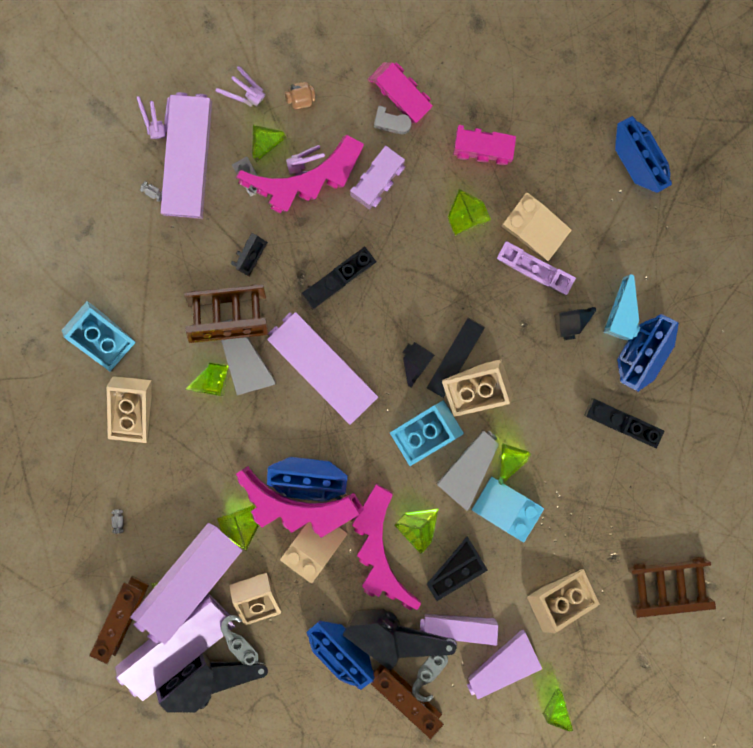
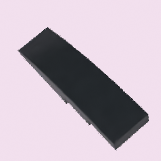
[427,317,485,398]

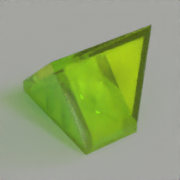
[252,125,287,162]
[447,189,491,235]
[186,363,229,396]
[498,444,531,485]
[217,505,259,551]
[394,509,439,554]
[543,688,573,732]

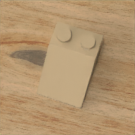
[501,192,572,261]
[442,359,513,417]
[106,376,152,443]
[280,522,348,584]
[527,569,600,633]

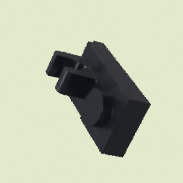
[231,233,268,276]

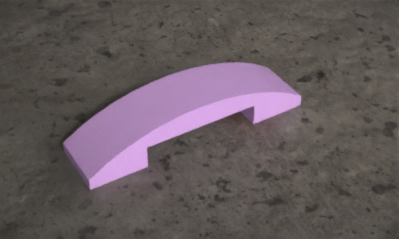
[497,241,576,295]

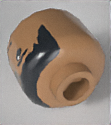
[285,82,315,109]

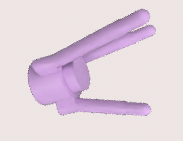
[216,66,266,107]
[137,96,170,139]
[286,145,325,176]

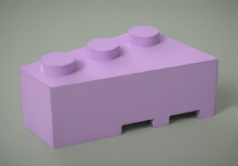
[350,146,406,210]

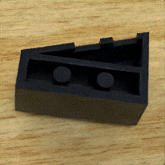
[427,536,488,601]

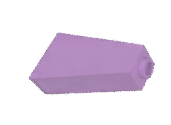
[420,614,498,645]
[467,630,542,699]

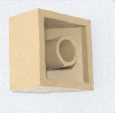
[229,573,282,626]

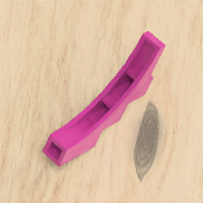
[235,135,364,214]
[236,466,364,538]
[352,483,421,610]

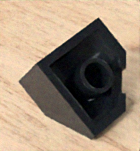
[554,307,596,341]
[402,342,435,388]

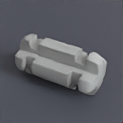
[140,181,162,202]
[111,509,124,534]

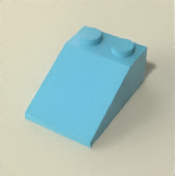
[603,274,640,340]
[62,301,136,372]
[390,400,464,466]
[471,476,544,542]

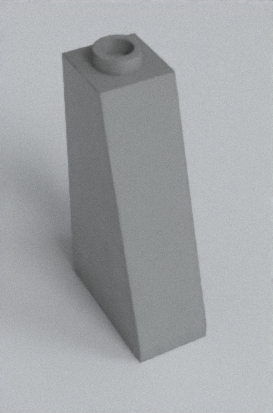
[221,319,277,395]
[436,431,499,511]

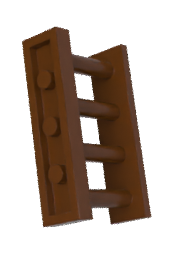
[185,284,268,343]
[628,557,716,618]
[89,576,150,664]
[371,664,444,739]

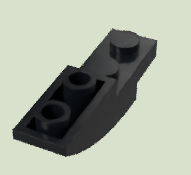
[301,246,377,310]
[584,398,665,449]

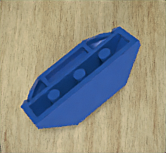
[615,116,672,193]
[617,314,679,392]
[267,457,348,502]
[306,621,375,690]

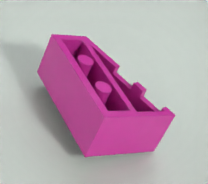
[368,62,433,123]
[453,125,516,165]

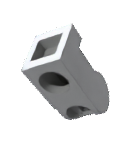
[374,106,411,134]
[232,156,257,197]

